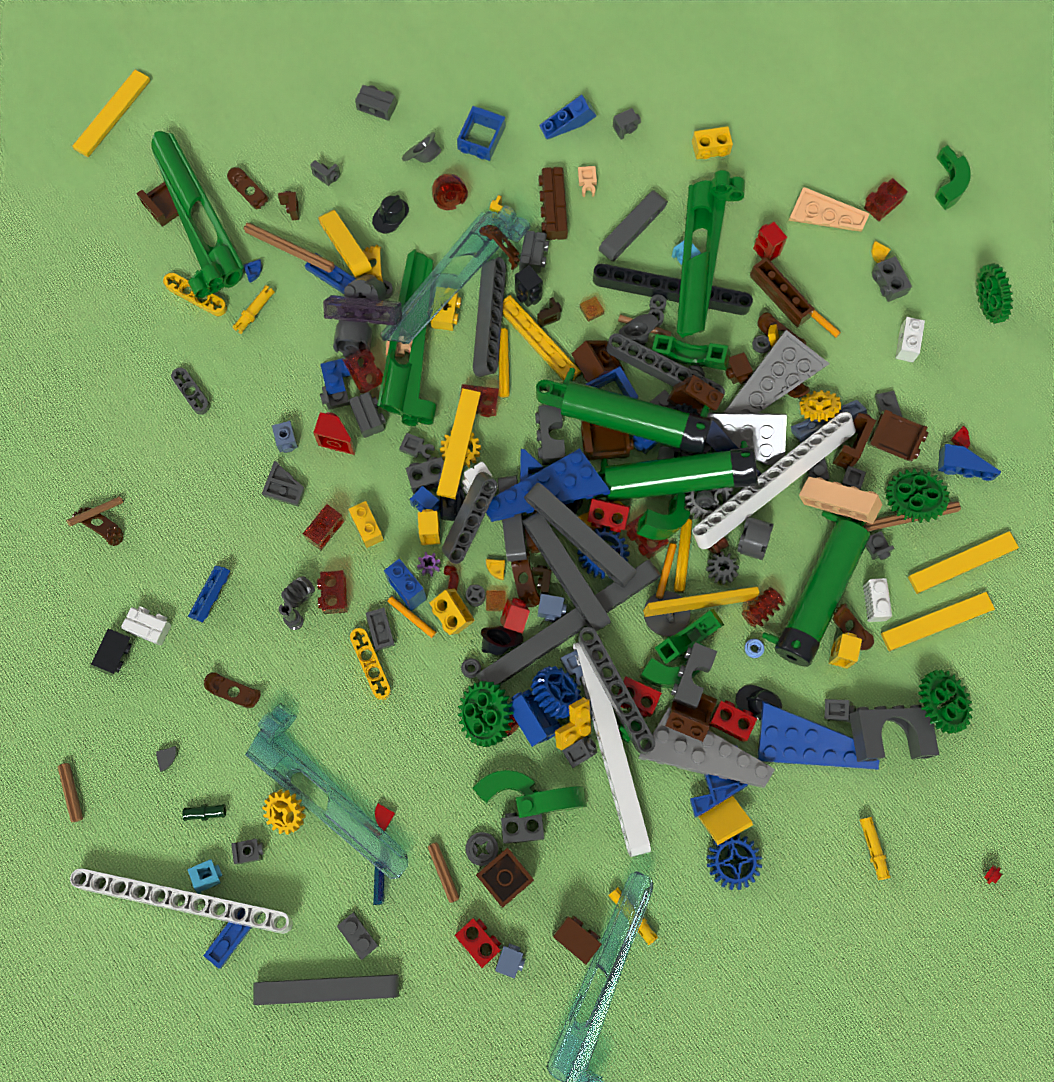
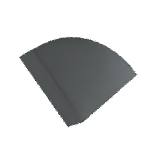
[156,746,178,772]

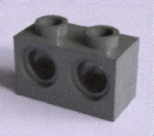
[872,256,912,302]
[405,457,444,494]
[501,813,544,844]

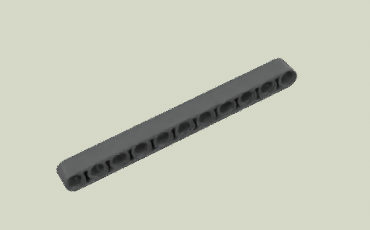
[476,559,661,685]

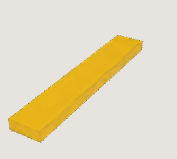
[72,69,150,157]
[502,295,581,381]
[437,388,481,499]
[908,531,1019,594]
[643,587,760,617]
[881,592,995,651]

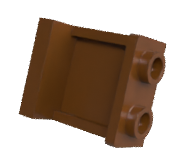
[136,182,197,227]
[667,375,724,412]
[868,409,929,462]
[832,413,876,470]
[581,421,633,460]
[665,693,717,742]

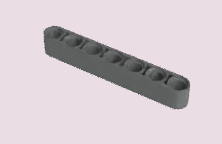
[473,257,506,377]
[606,333,725,395]
[524,483,637,588]
[522,512,611,632]
[578,627,656,755]
[253,974,399,1005]

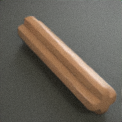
[58,763,83,823]
[428,842,459,903]

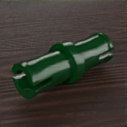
[182,804,226,821]

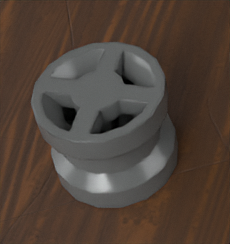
[466,585,485,607]

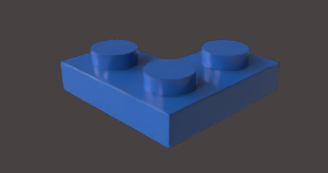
[320,355,361,395]

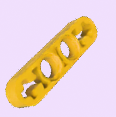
[163,273,227,316]
[350,628,391,700]

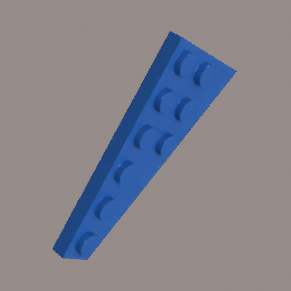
[486,448,610,522]
[757,701,879,770]

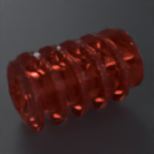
[742,587,786,628]

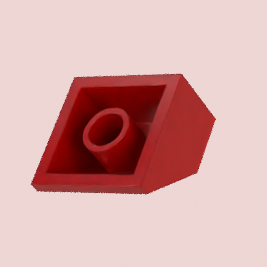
[313,412,355,455]

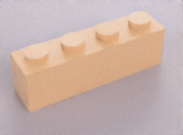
[799,476,883,524]

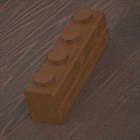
[538,167,568,240]
[750,257,815,328]

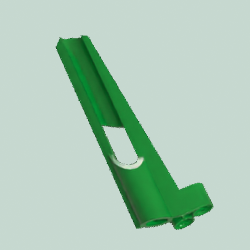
[151,131,244,298]
[677,170,745,338]
[377,249,437,426]

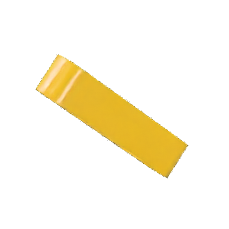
[318,209,372,278]

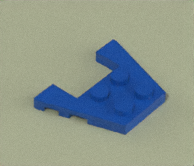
[690,745,748,818]

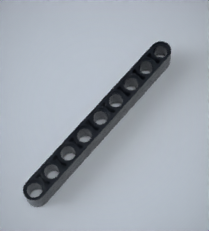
[593,264,753,315]

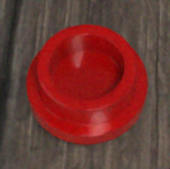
[983,865,1003,884]

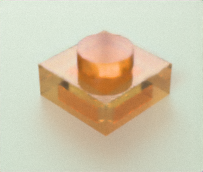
[579,296,604,322]
[486,591,506,611]

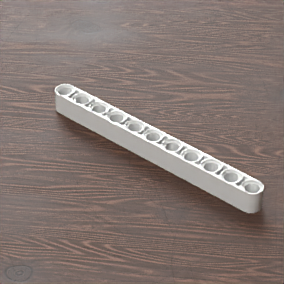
[692,412,856,549]
[573,639,651,857]
[70,869,293,934]

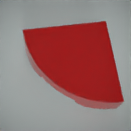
[950,426,970,449]
[375,803,395,831]

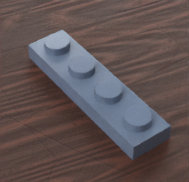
[791,400,867,442]

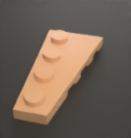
[789,187,869,232]

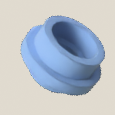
[744,639,764,658]

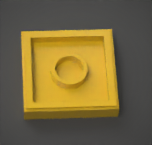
[698,796,753,845]

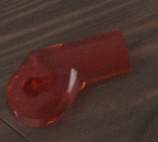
[444,565,459,591]

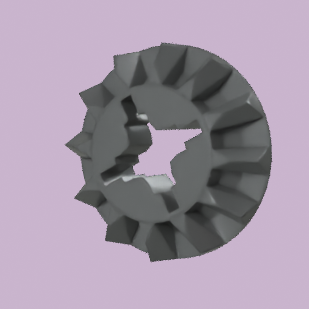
[465,832,498,866]

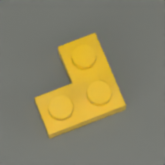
[555,697,591,750]

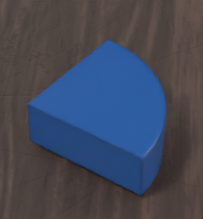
[244,259,262,283]

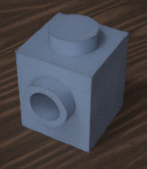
[272,421,298,453]
[537,594,567,622]
[495,943,526,979]

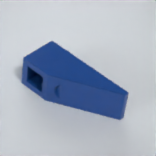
[539,95,597,140]
[938,444,1001,481]

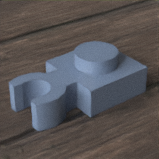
[560,650,583,687]

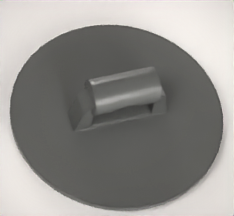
[644,591,690,636]

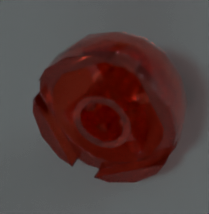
[431,173,468,210]

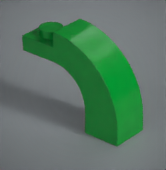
[935,145,971,210]
[637,493,690,540]
[655,609,724,664]
[640,642,706,688]
[472,770,538,804]
[516,786,587,818]

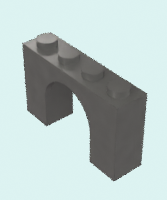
[849,705,939,762]

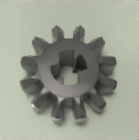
[706,552,739,585]
[281,576,315,608]

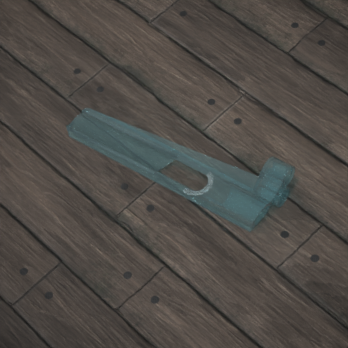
[380,205,530,344]
[245,703,408,879]
[546,871,653,1082]

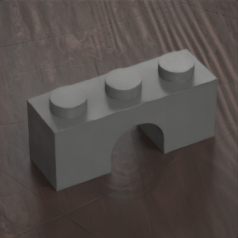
[535,405,565,465]
[671,643,717,710]

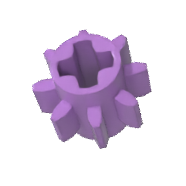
[417,552,441,577]

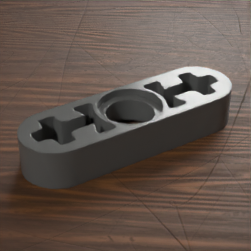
[171,368,210,415]

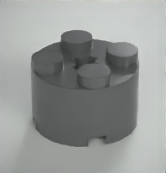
[344,274,387,316]
[333,318,373,358]
[737,517,774,561]

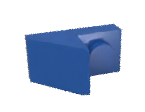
[520,449,543,482]

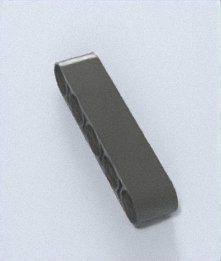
[598,190,668,262]
[442,472,498,564]
[498,475,527,562]

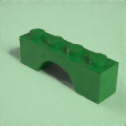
[652,334,731,371]

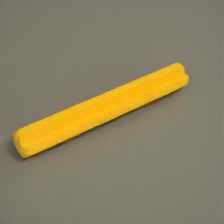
[499,328,509,398]
[674,519,692,593]

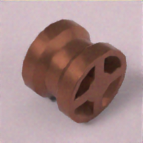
[708,537,729,555]

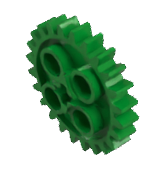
[976,263,1013,324]
[885,468,950,523]
[918,669,973,734]
[458,681,514,747]

